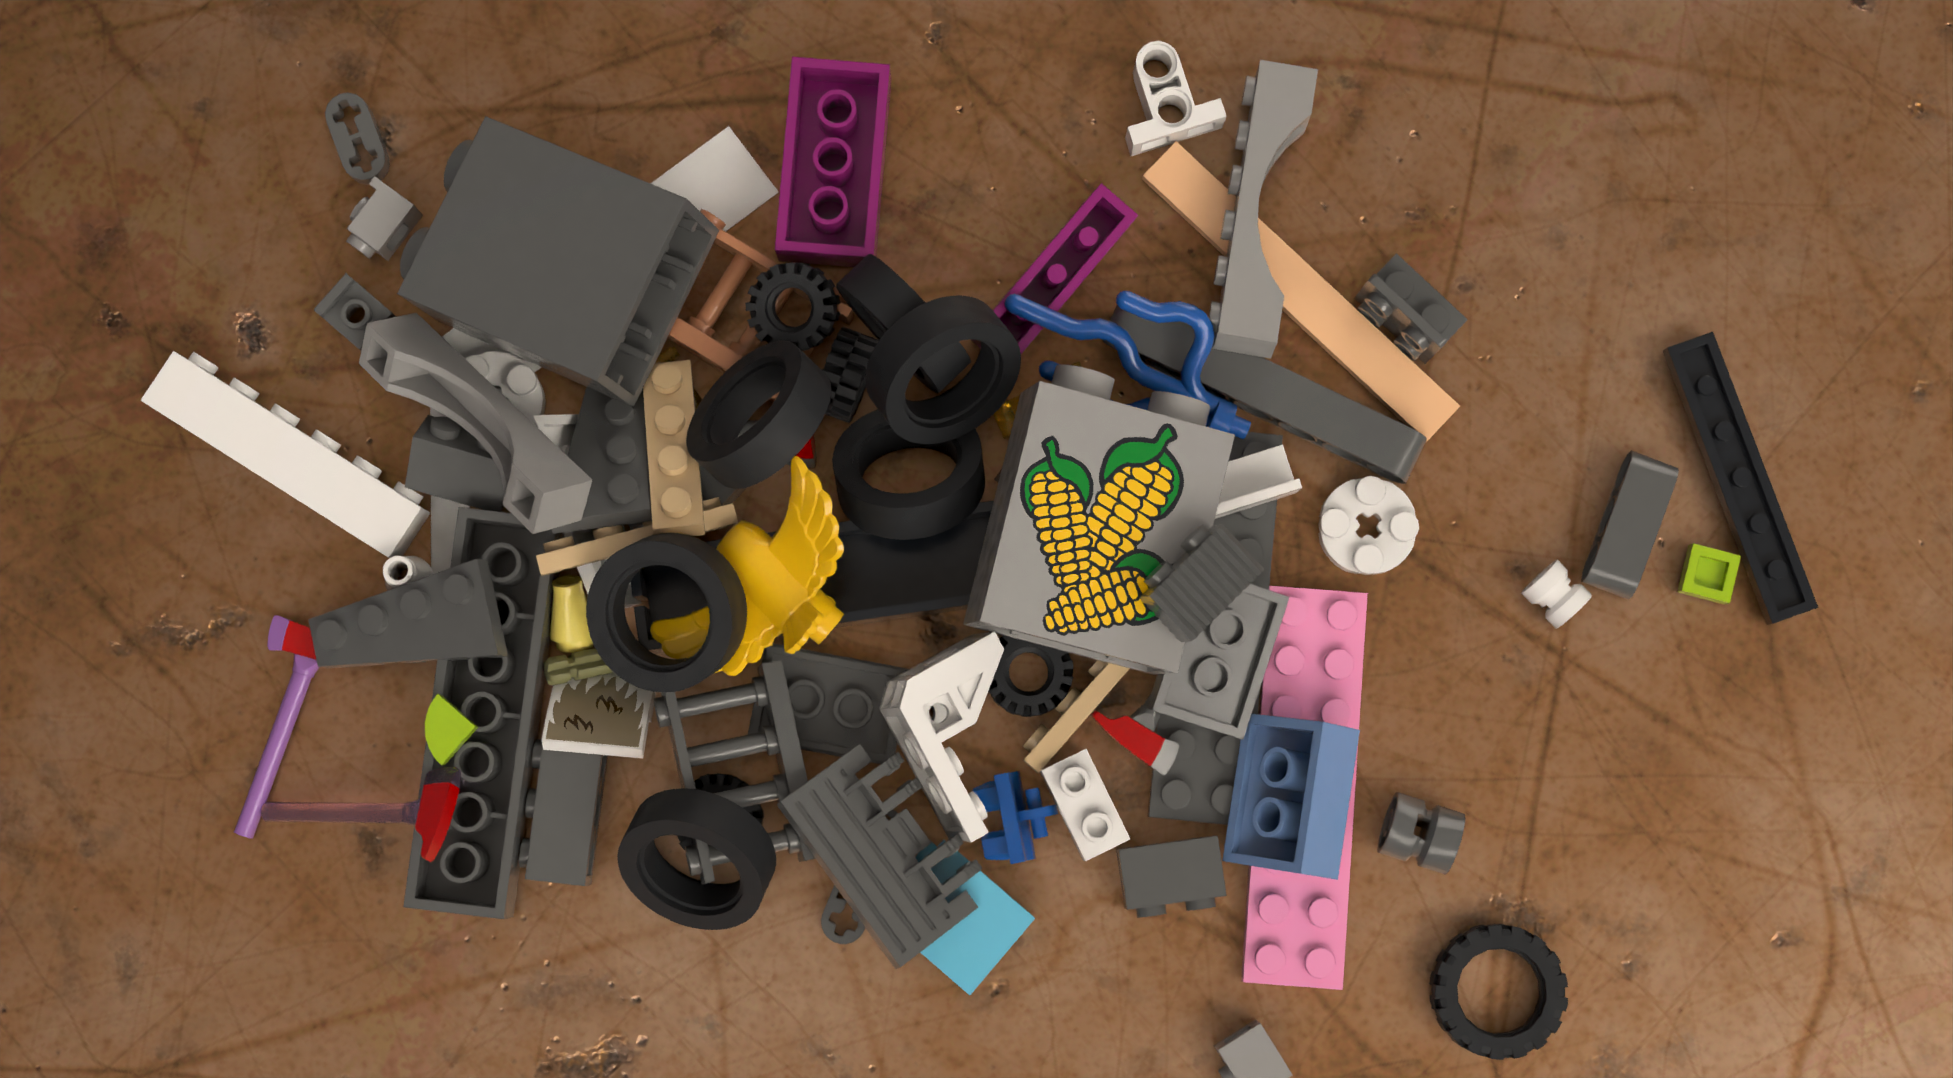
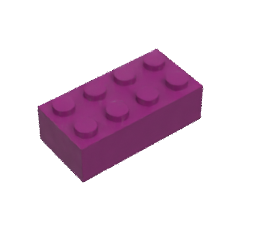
[775,57,892,267]

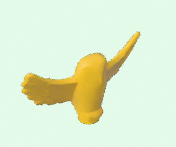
[650,456,844,676]

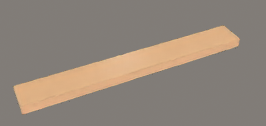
[1142,141,1460,442]

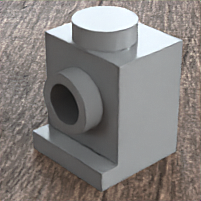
[346,176,423,261]

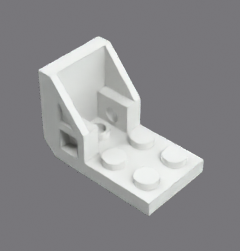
[879,631,1004,842]

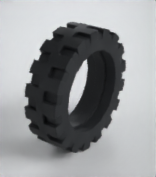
[1429,924,1568,1060]

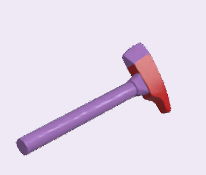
[234,615,319,839]

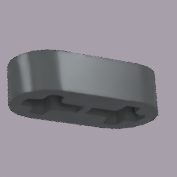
[325,93,390,185]

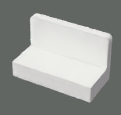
[1215,445,1302,519]

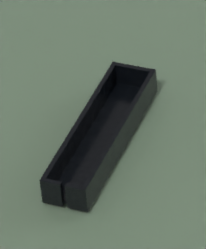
[631,501,994,654]

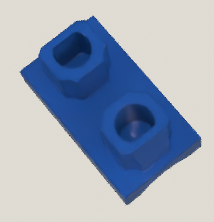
[972,771,1058,864]

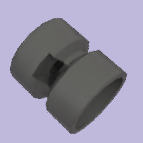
[1377,792,1466,875]

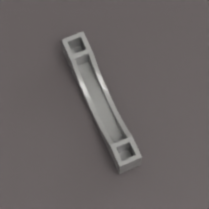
[1208,60,1318,359]
[359,313,592,534]

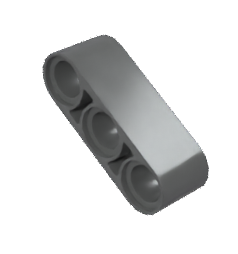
[1581,450,1679,600]

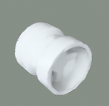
[1521,559,1592,629]

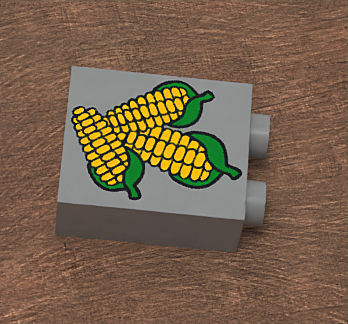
[963,365,1235,675]

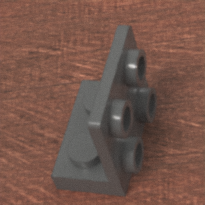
[1354,253,1468,364]

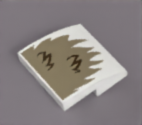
[541,672,656,759]

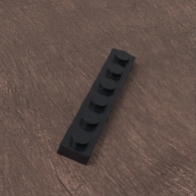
[1663,332,1818,625]

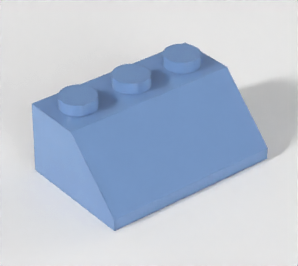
[1222,714,1360,880]

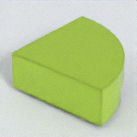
[425,694,478,765]

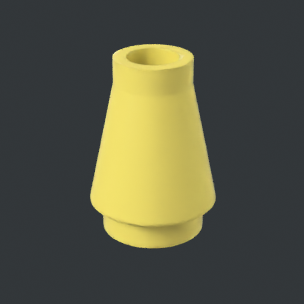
[550,575,594,653]

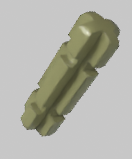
[543,648,613,686]

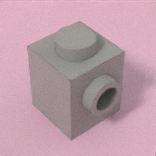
[1214,1019,1293,1078]

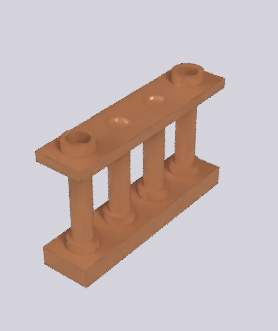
[667,209,854,403]

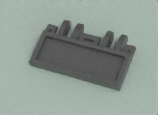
[776,744,983,969]

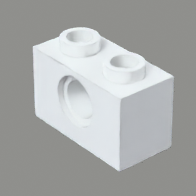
[1040,749,1130,861]

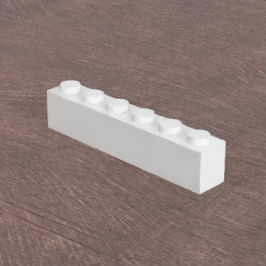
[141,351,430,558]

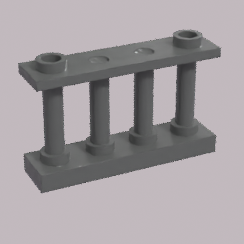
[654,660,815,884]

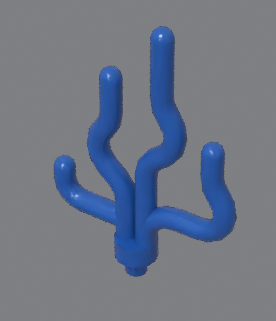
[1004,290,1251,439]

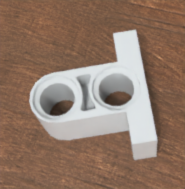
[1125,41,1227,156]

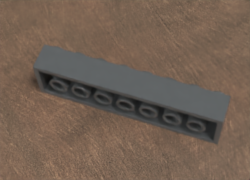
[403,507,565,919]

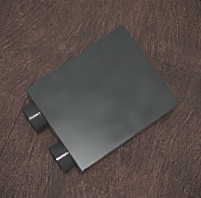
[397,116,719,407]

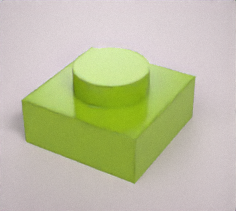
[1677,543,1741,605]

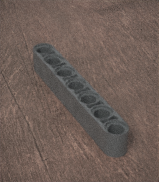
[1101,305,1427,484]

